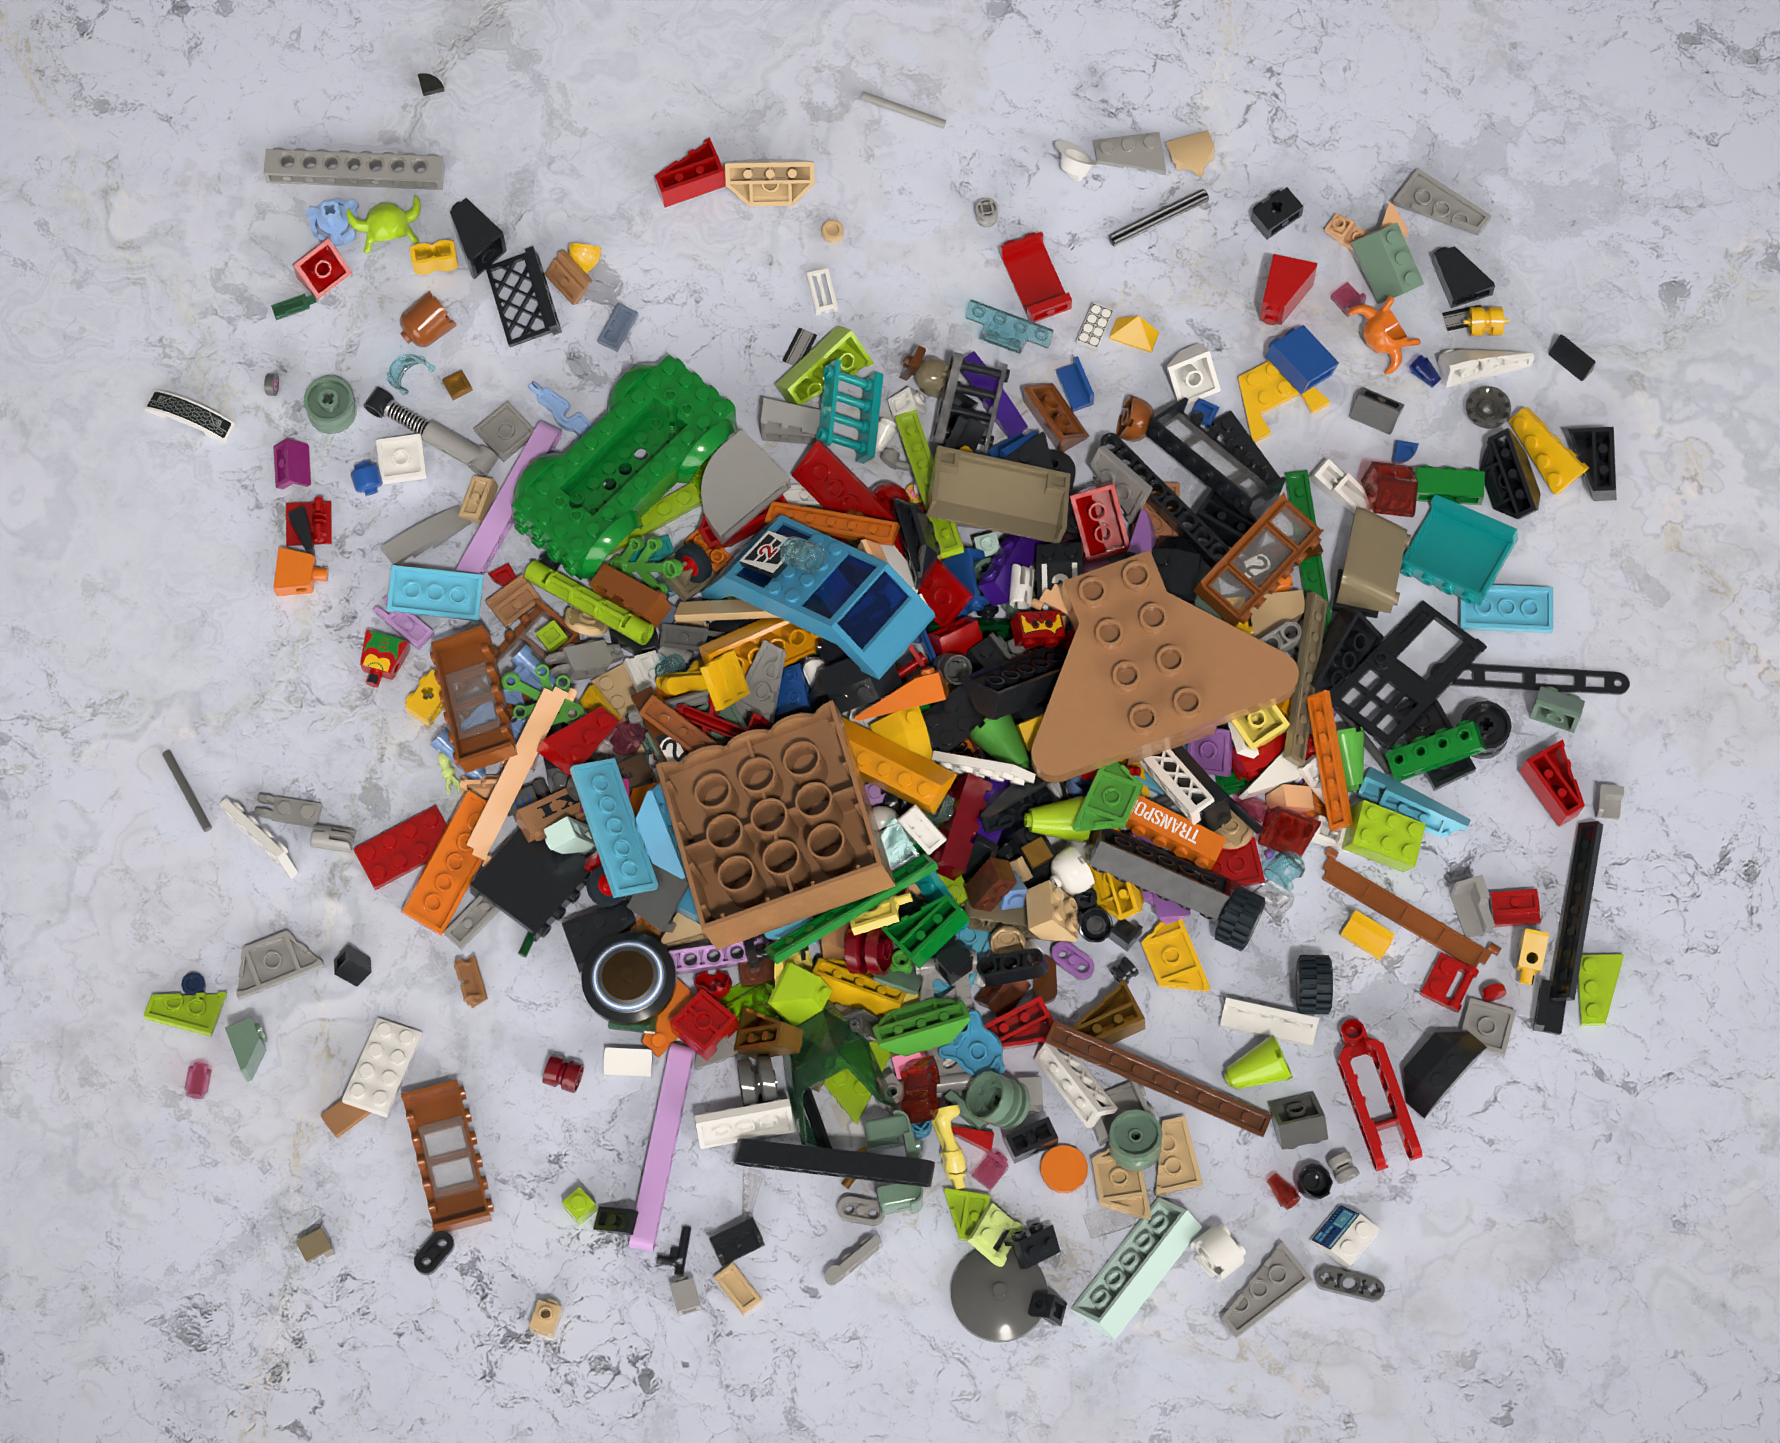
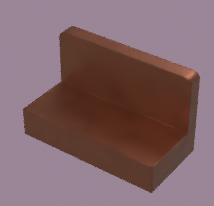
[974,967,1031,1018]

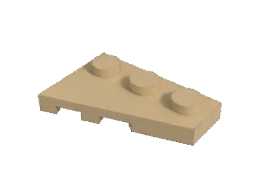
[1156,1116,1203,1196]

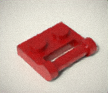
[1420,952,1479,1013]

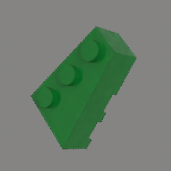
[881,894,970,969]

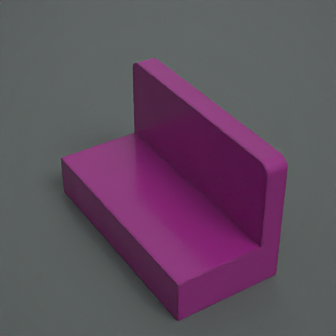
[273,439,311,490]

